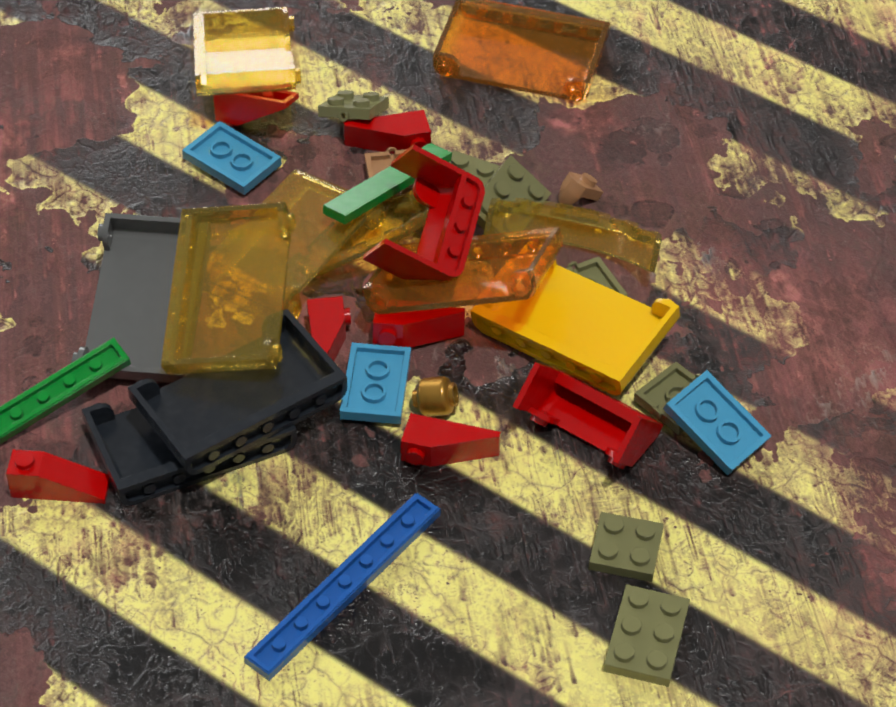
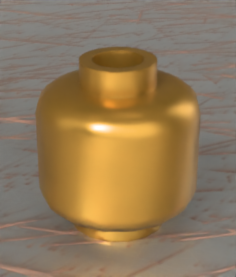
[412,376,459,417]

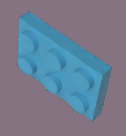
[182,121,282,195]
[340,342,411,424]
[663,370,771,476]

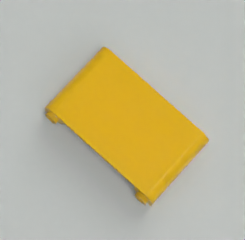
[470,239,680,396]

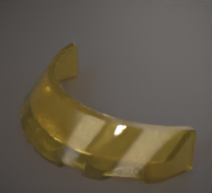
[483,198,662,273]

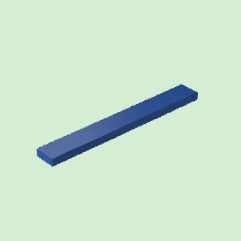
[244,493,441,681]

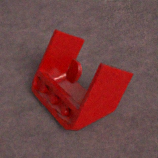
[363,144,485,281]
[513,362,664,470]

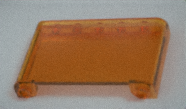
[433,0,611,102]
[362,226,563,314]

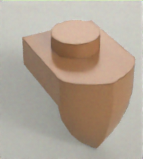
[558,172,604,208]

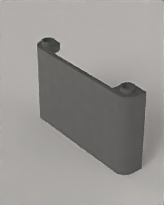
[72,213,212,383]

